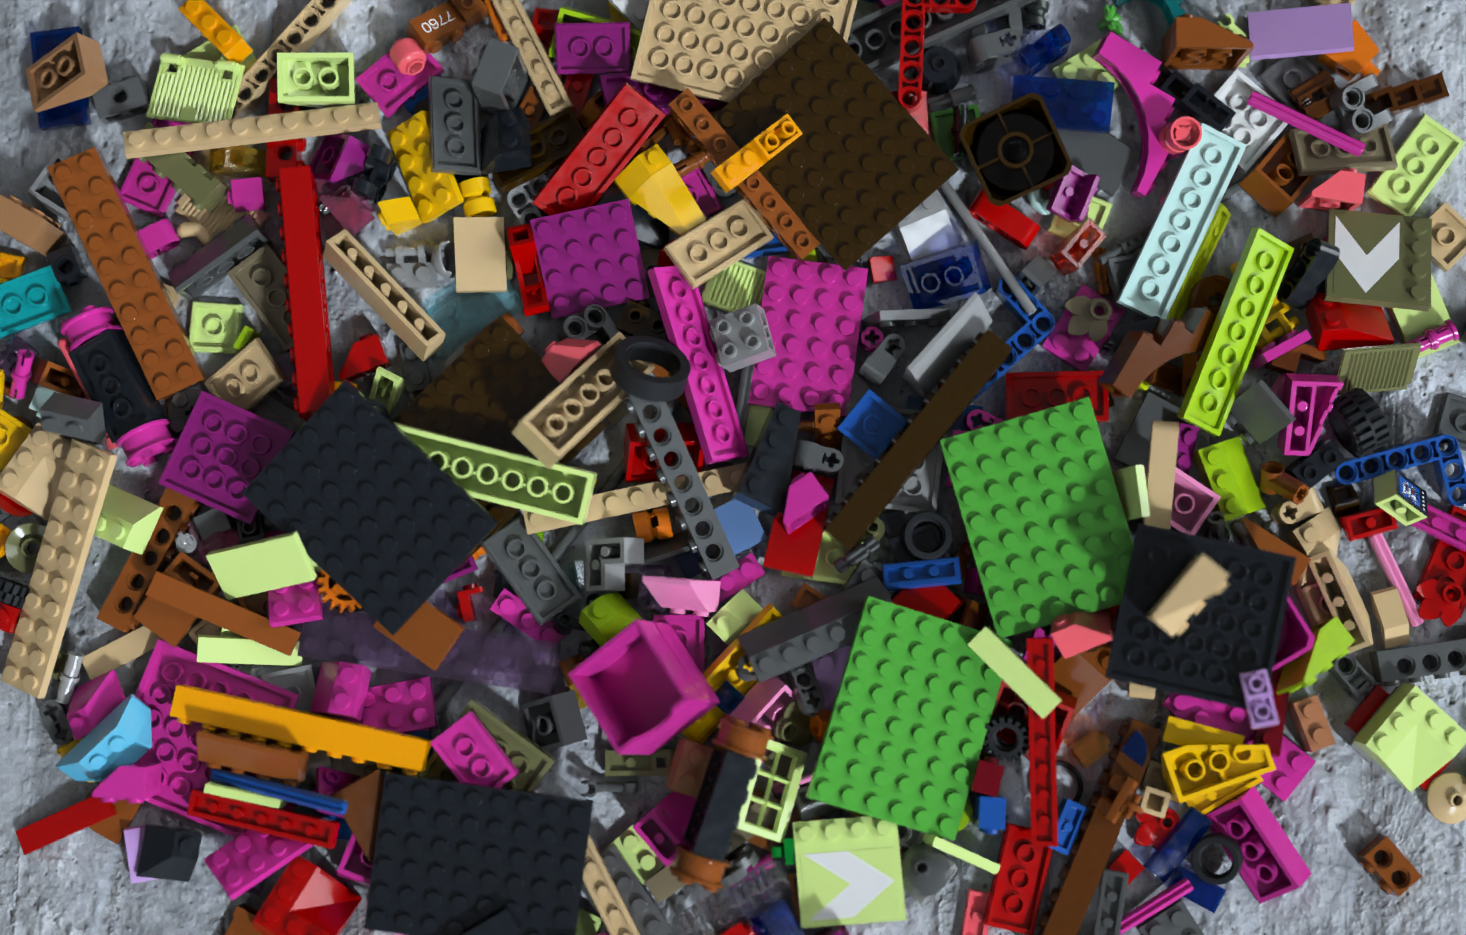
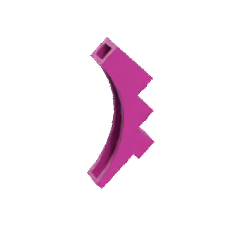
[1092,32,1185,199]

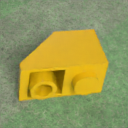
[377,196,423,236]

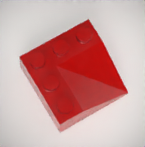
[253,856,362,935]

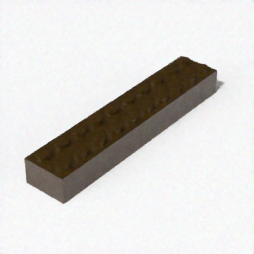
[824,329,1013,552]

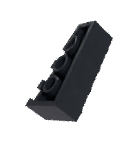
[732,402,801,519]

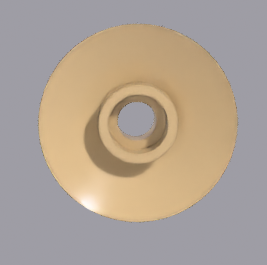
[1426,772,1466,824]

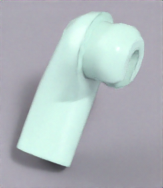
[1028,189,1051,215]

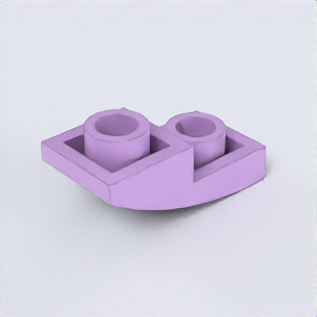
[1240,669,1279,730]
[124,825,157,884]

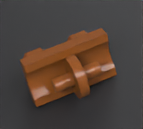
[1096,774,1143,824]

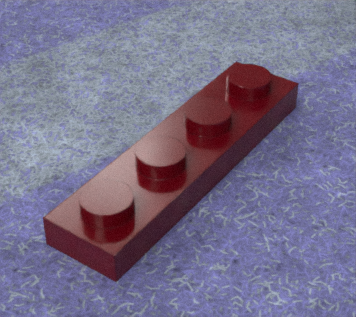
[1253,665,1289,757]

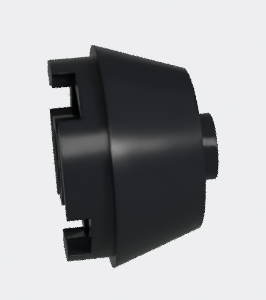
[912,46,962,95]

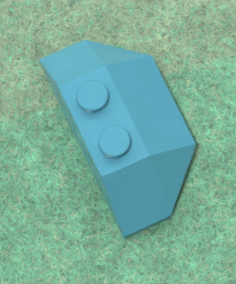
[56,693,152,782]

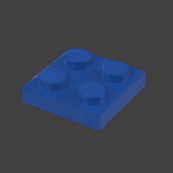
[836,389,908,460]

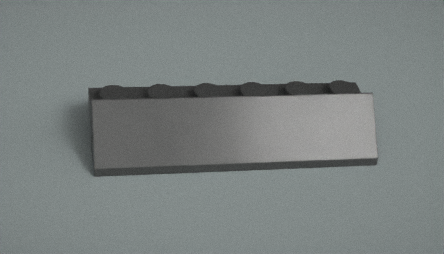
[737,577,892,683]

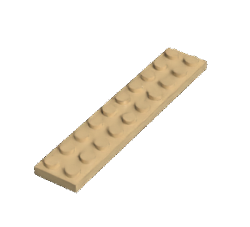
[1,439,117,698]

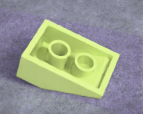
[277,53,356,109]

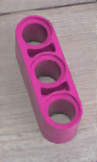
[139,219,181,259]

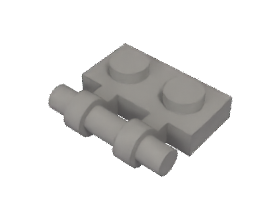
[385,243,438,290]

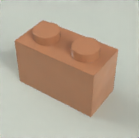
[1287,694,1336,752]

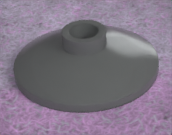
[901,844,950,897]

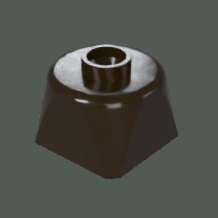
[959,92,1072,206]

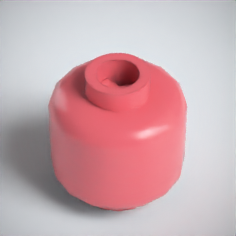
[389,37,426,75]

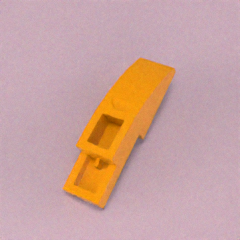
[711,113,803,193]

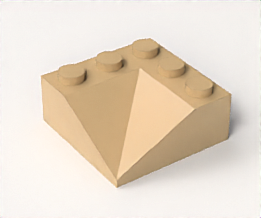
[0,423,71,522]
[1145,554,1229,637]

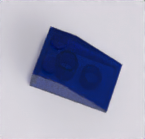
[900,239,992,309]

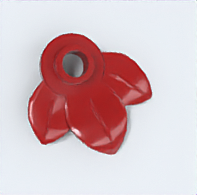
[1415,579,1464,627]
[1134,808,1180,855]

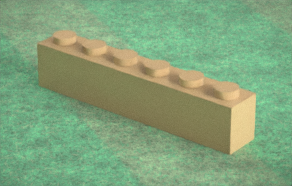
[323,229,446,362]

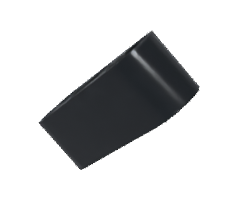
[1277,237,1340,310]

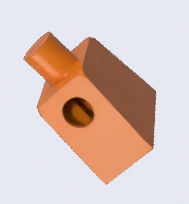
[1316,20,1381,81]

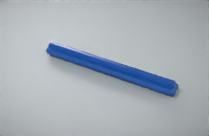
[210,768,348,815]

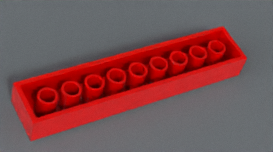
[276,165,335,422]

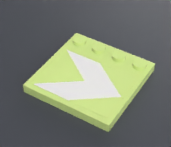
[793,816,906,929]

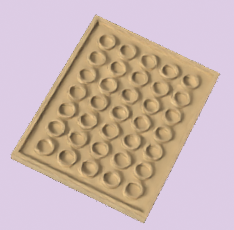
[631,0,858,104]

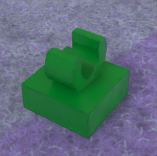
[771,836,796,865]

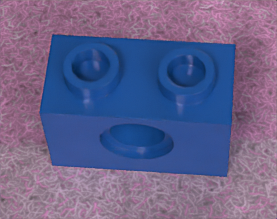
[973,794,1006,834]

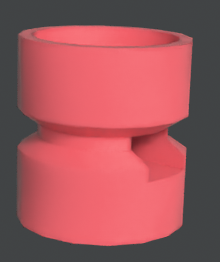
[1159,116,1202,154]

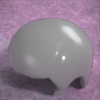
[431,240,455,278]

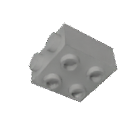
[709,303,777,372]

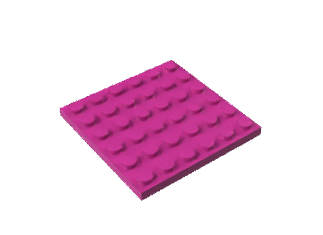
[100,639,301,838]

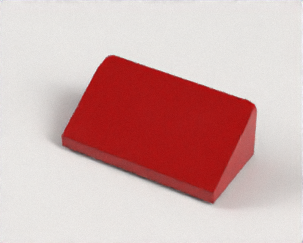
[1338,506,1398,542]

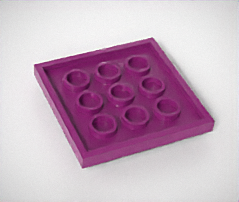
[530,198,651,319]
[158,391,296,525]

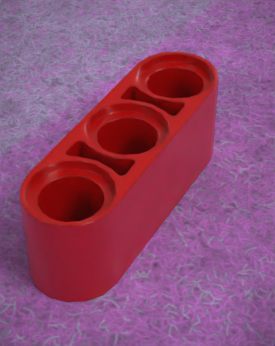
[967,189,1040,250]

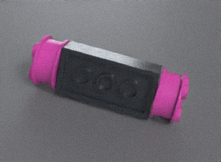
[60,305,178,468]

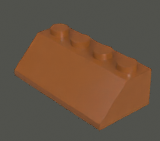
[196,729,311,786]

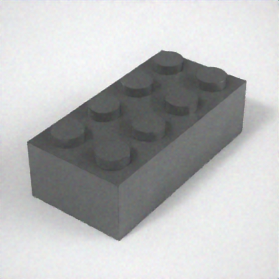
[470,38,529,116]

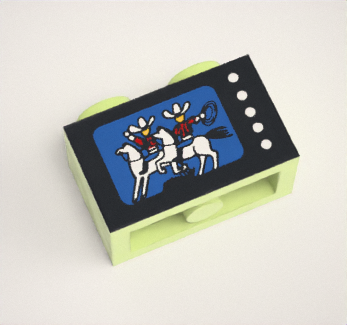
[1374,469,1428,526]

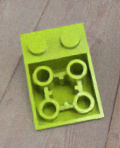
[1276,616,1355,695]

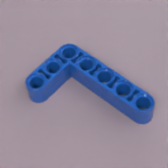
[971,276,1055,403]
[1329,433,1466,506]

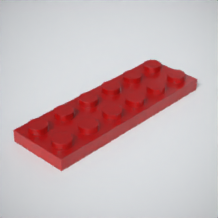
[532,82,666,215]

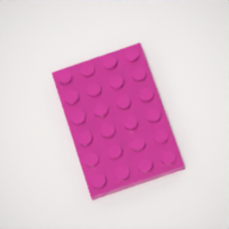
[748,256,868,418]

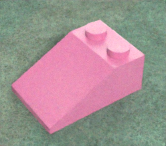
[642,576,721,617]

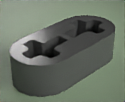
[39,699,75,745]

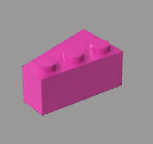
[1277,373,1344,456]

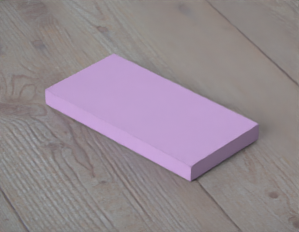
[1248,3,1354,60]

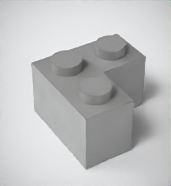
[585,537,644,592]

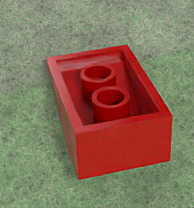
[1305,292,1394,351]

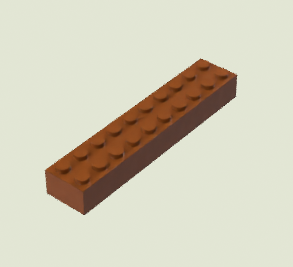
[47,147,208,401]

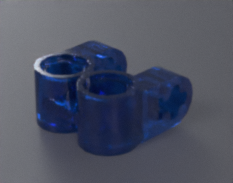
[1013,24,1071,78]

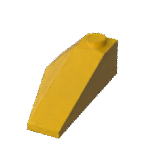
[614,144,707,237]
[1161,744,1276,803]

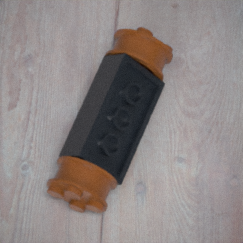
[668,714,774,893]

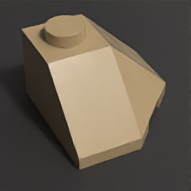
[1285,507,1342,557]

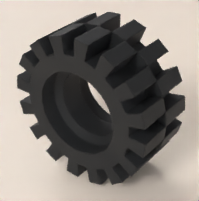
[0,577,30,608]
[983,710,1029,762]

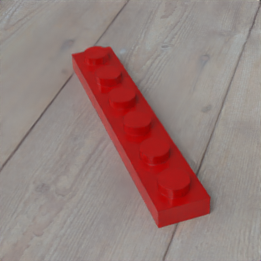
[187,788,340,849]

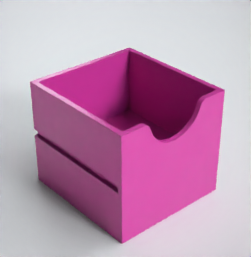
[568,619,720,755]

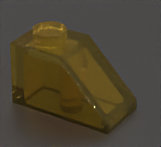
[209,146,267,177]

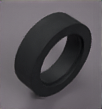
[610,336,691,402]

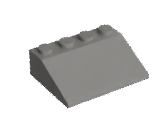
[901,292,993,399]

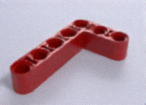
[898,0,977,113]

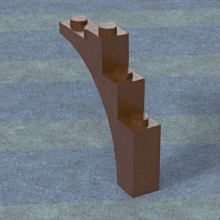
[1098,306,1217,399]

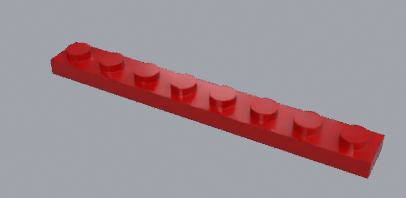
[1027,637,1058,847]

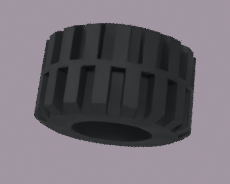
[1327,387,1390,458]

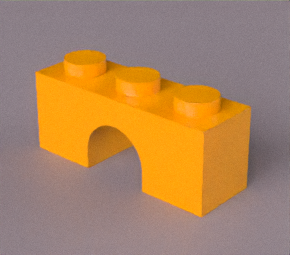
[178,0,253,64]

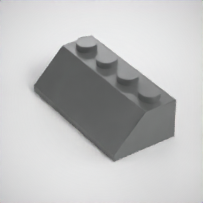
[167,215,272,301]

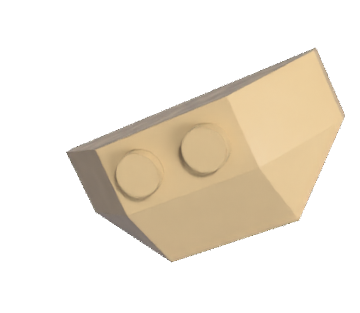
[1296,549,1373,653]

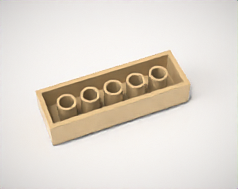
[512,331,655,470]

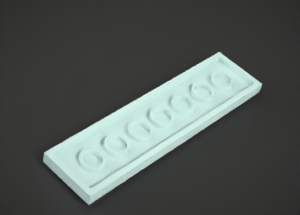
[1116,123,1247,319]

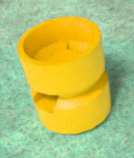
[458,177,497,217]

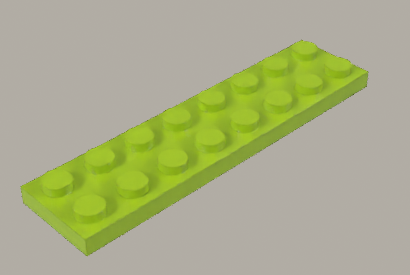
[1177,227,1294,436]

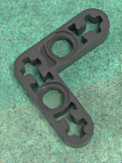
[735,655,825,717]

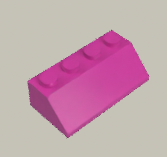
[1202,786,1312,904]

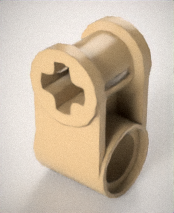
[1271,486,1325,526]

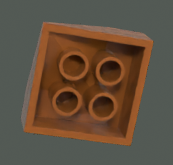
[1161,14,1253,70]

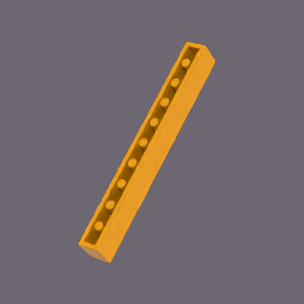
[169,684,432,775]

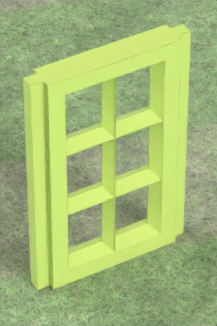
[737,739,808,844]

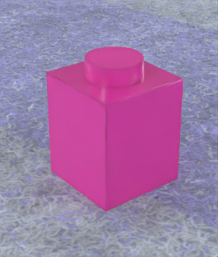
[227,177,266,212]

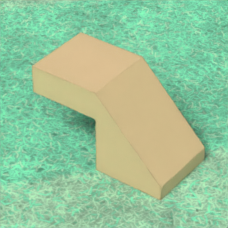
[1371,586,1410,649]
[1139,760,1171,819]

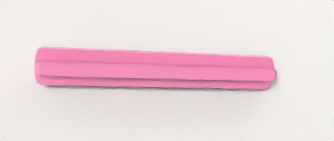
[1368,533,1424,627]

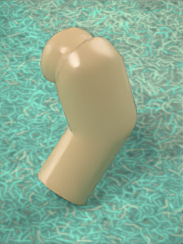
[176,222,213,246]

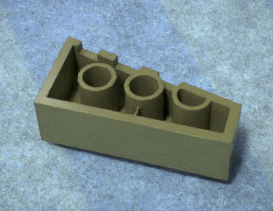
[138,121,229,213]

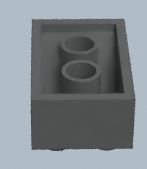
[1226,379,1296,447]

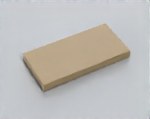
[664,198,774,290]

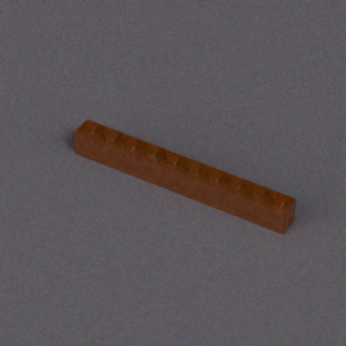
[1038,718,1161,935]

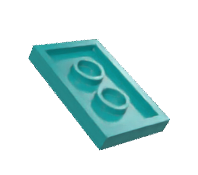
[0,265,73,340]

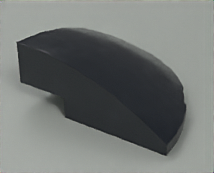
[599,165,669,249]

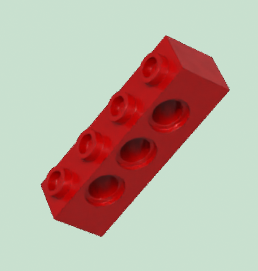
[265,79,306,183]

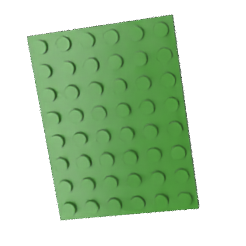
[939,397,1133,639]
[806,596,1013,841]

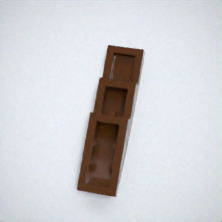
[1347,72,1449,124]

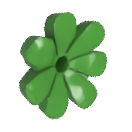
[1097,4,1123,35]

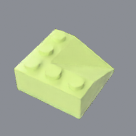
[1353,683,1466,792]

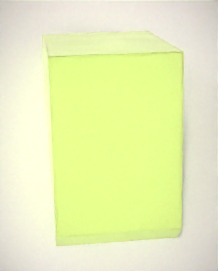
[369,366,406,416]

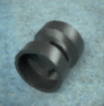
[1022,0,1049,31]

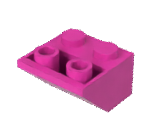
[92,762,162,803]

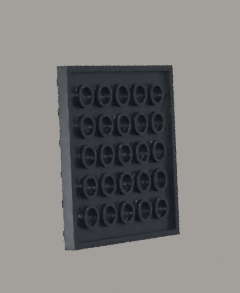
[1105,523,1297,709]

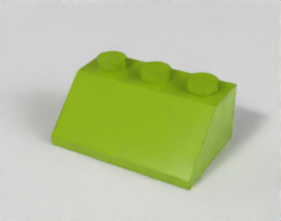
[1193,436,1266,522]

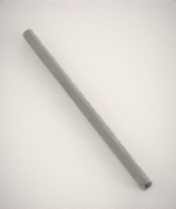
[940,180,1037,315]

